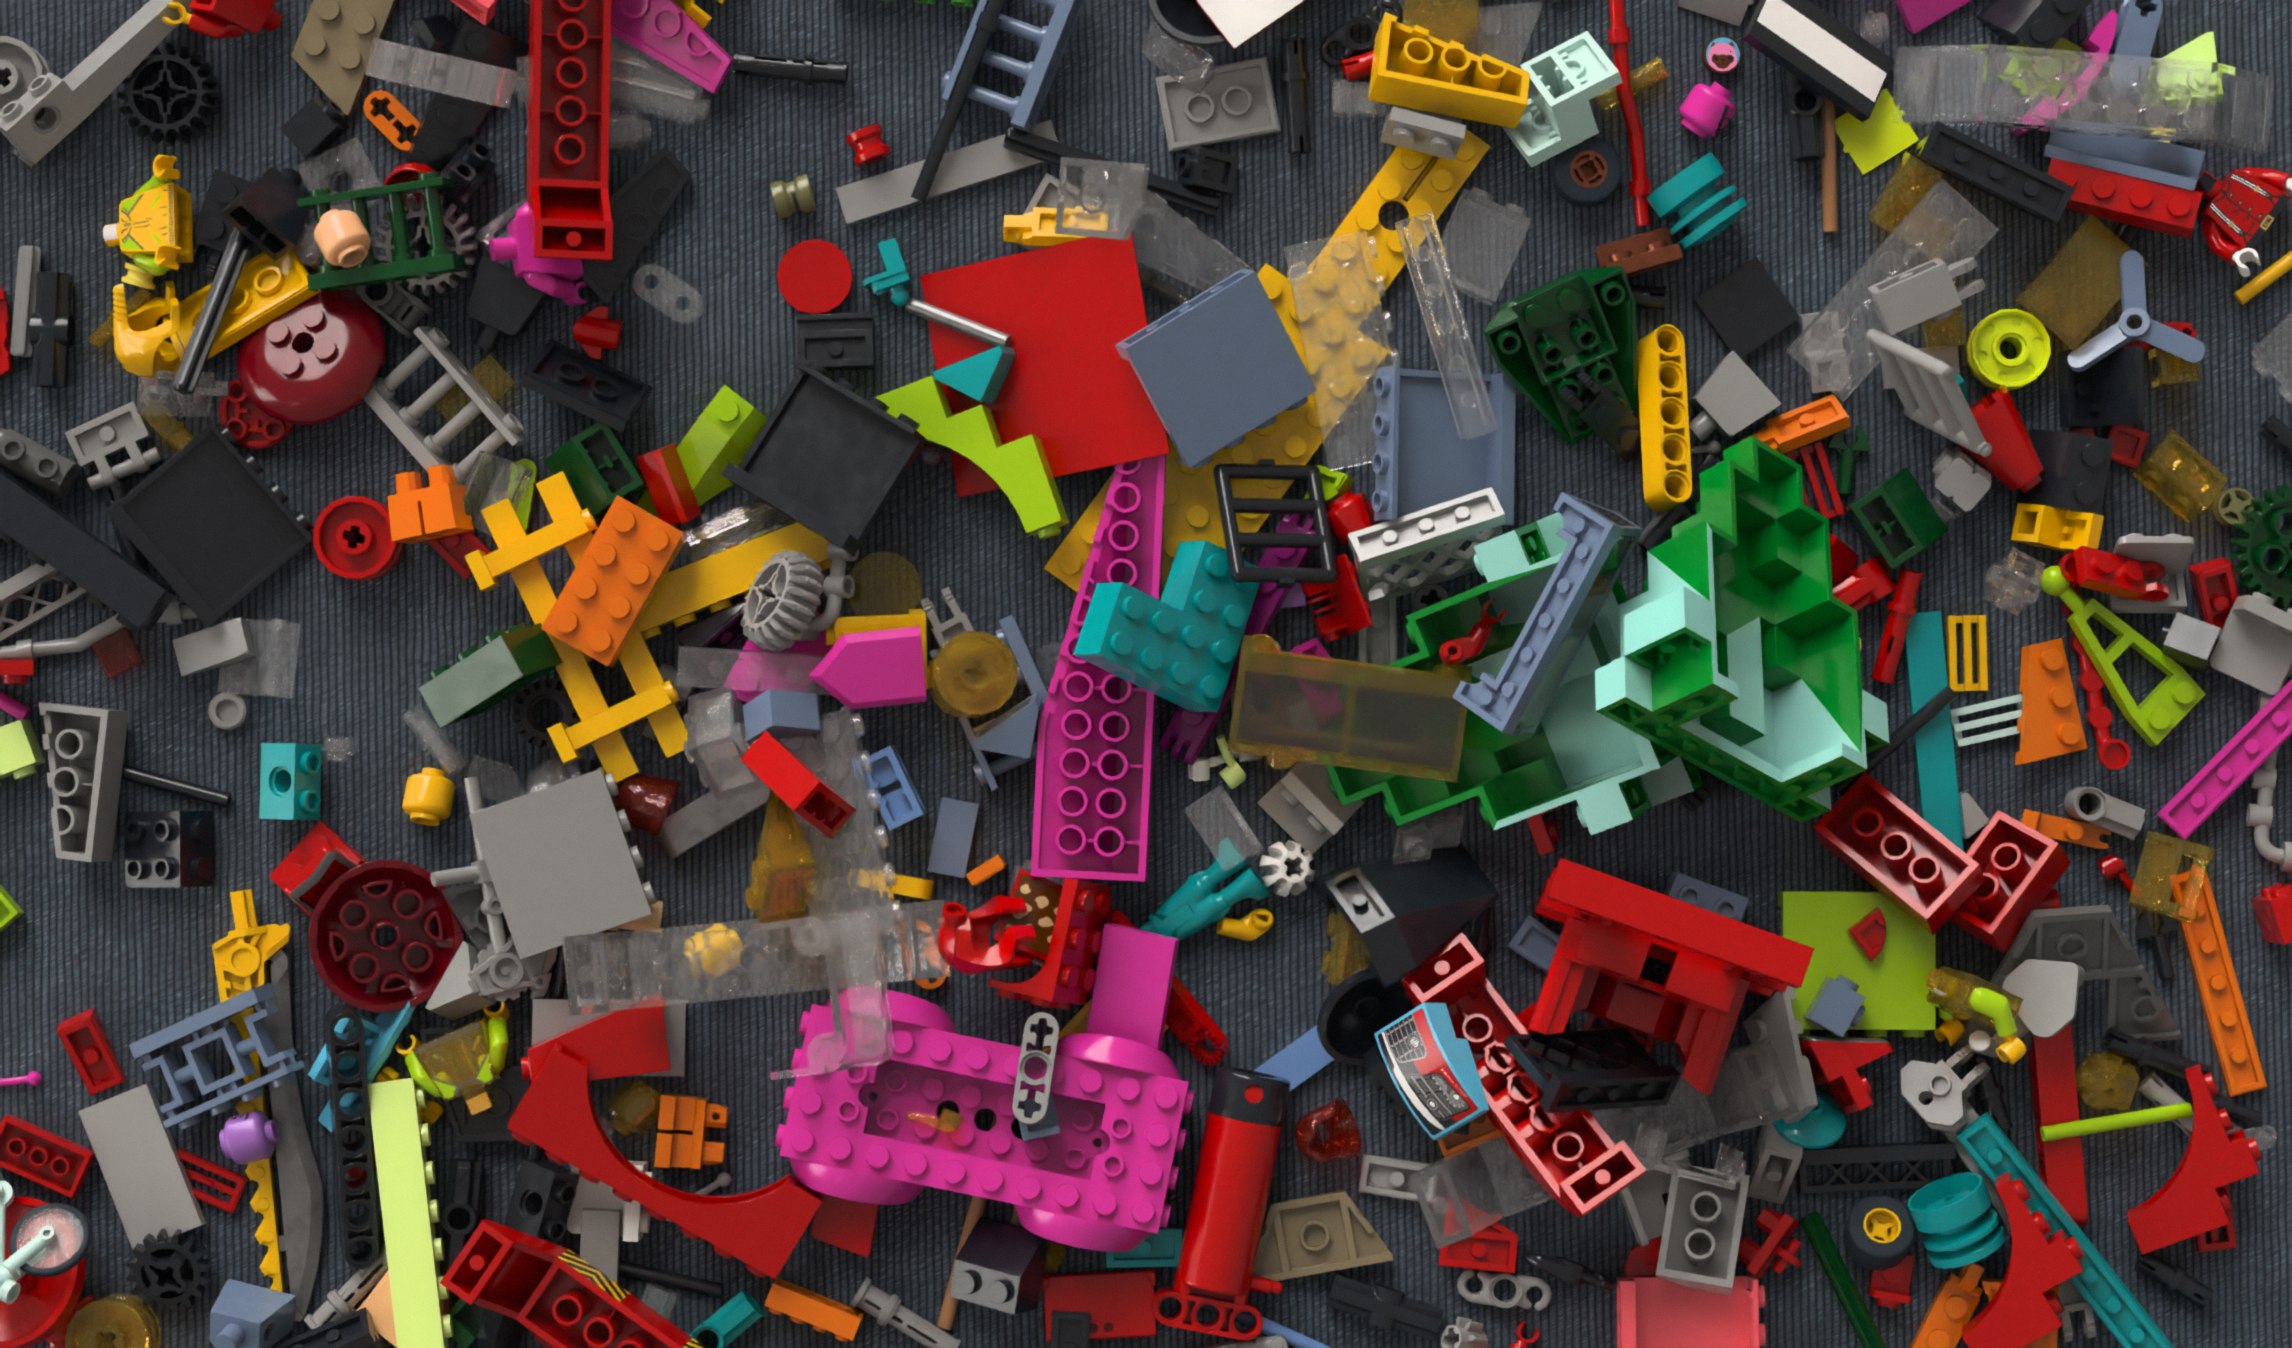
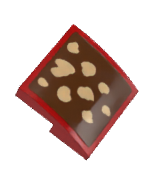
[992,868,1063,964]

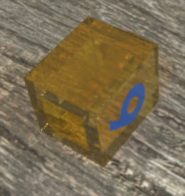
[2148,347,2201,388]

